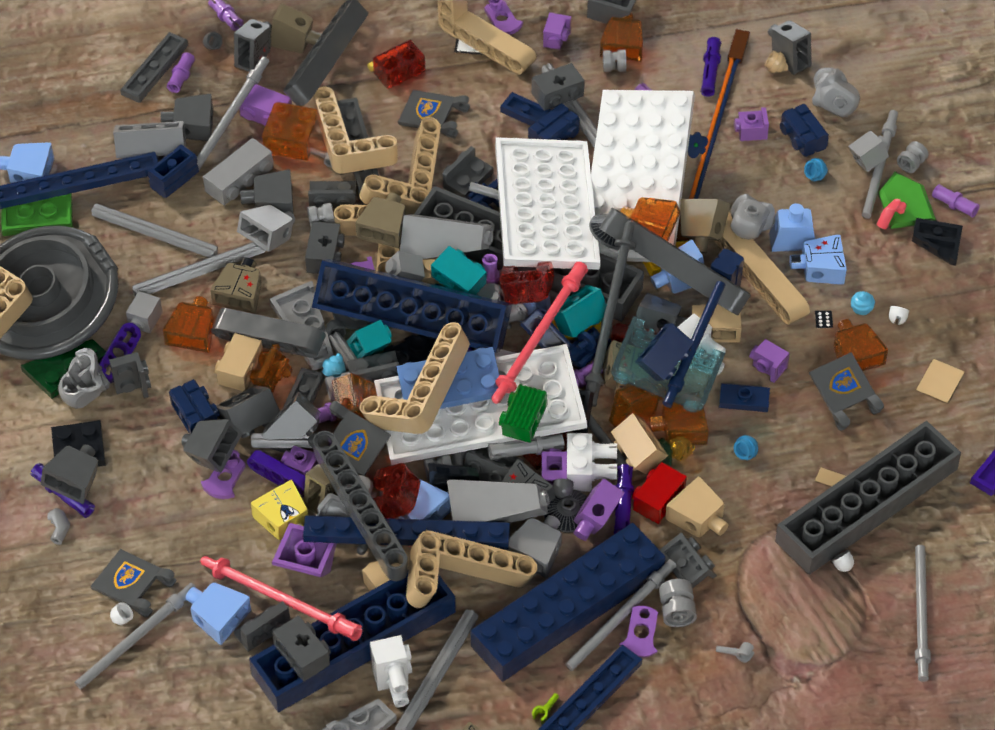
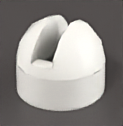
[889,306,909,325]
[831,550,854,572]
[110,602,133,625]

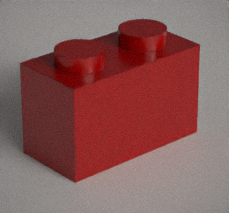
[632,462,687,524]

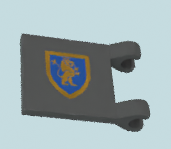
[398,90,470,138]
[809,352,884,431]
[307,401,391,476]
[91,549,176,618]

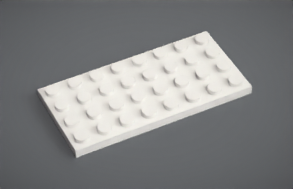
[590,90,695,262]
[495,137,600,270]
[374,344,587,465]

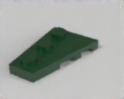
[20,339,106,399]

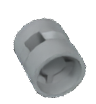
[659,579,697,627]

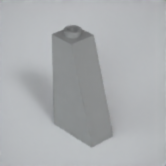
[400,214,493,260]
[447,480,550,523]

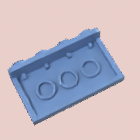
[396,347,500,409]

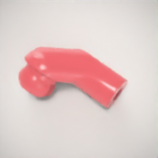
[876,199,907,229]

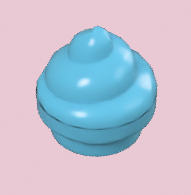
[851,291,875,315]
[322,353,346,377]

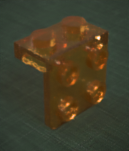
[262,102,318,161]

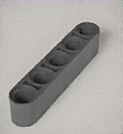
[211,308,326,358]

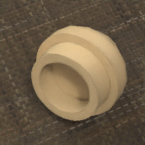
[764,51,788,73]

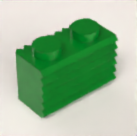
[499,384,548,443]

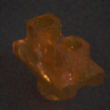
[249,344,293,394]

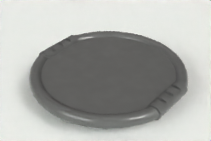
[0,226,119,360]

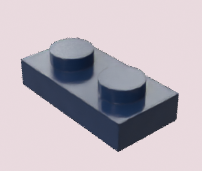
[500,92,551,126]

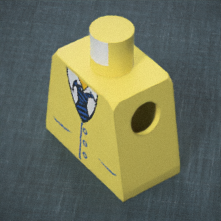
[251,480,308,540]

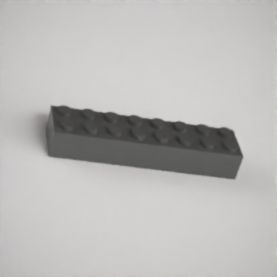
[775,420,961,575]

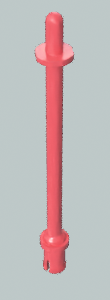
[492,262,588,404]
[200,556,363,641]

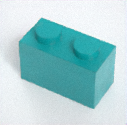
[431,246,487,295]
[554,285,607,338]
[346,320,392,359]

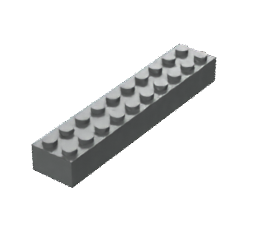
[414,186,644,322]

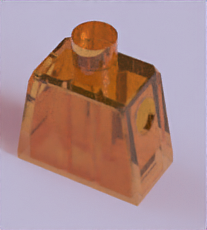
[600,13,643,62]
[621,197,680,241]
[163,296,214,353]
[834,319,888,371]
[332,373,377,420]
[609,379,666,428]
[649,393,709,445]

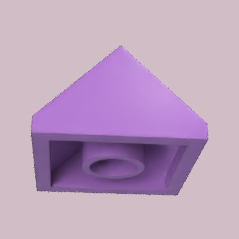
[272,523,337,577]

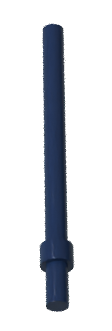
[662,281,726,408]

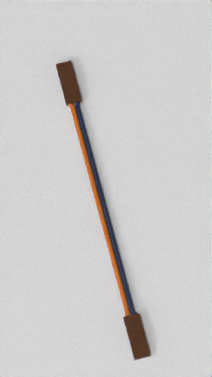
[676,29,750,242]

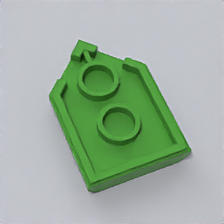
[878,172,936,229]

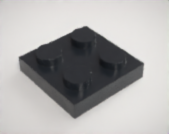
[51,420,106,467]

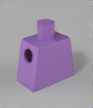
[573,479,625,541]

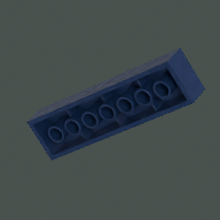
[312,259,513,353]
[470,523,666,682]
[249,568,456,713]

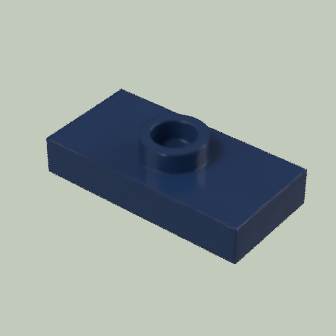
[719,383,770,412]

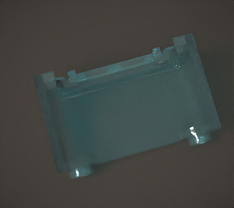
[611,316,725,412]

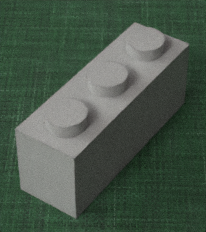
[113,121,187,159]
[203,138,274,206]

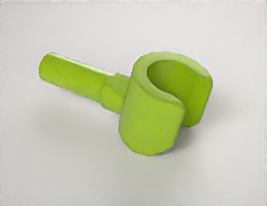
[532,693,559,724]

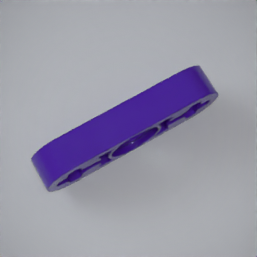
[99,323,141,383]
[247,450,305,498]

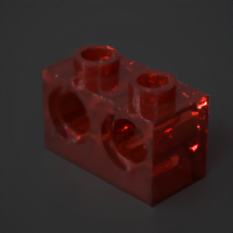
[373,39,425,89]

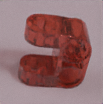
[499,262,554,304]
[373,463,421,519]

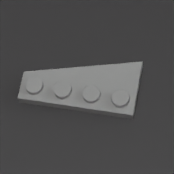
[270,281,333,371]
[322,699,397,730]

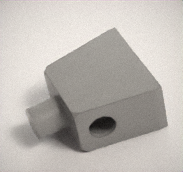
[237,205,295,252]
[505,515,562,578]

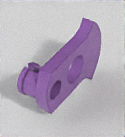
[485,0,523,35]
[201,450,246,499]
[619,606,658,658]

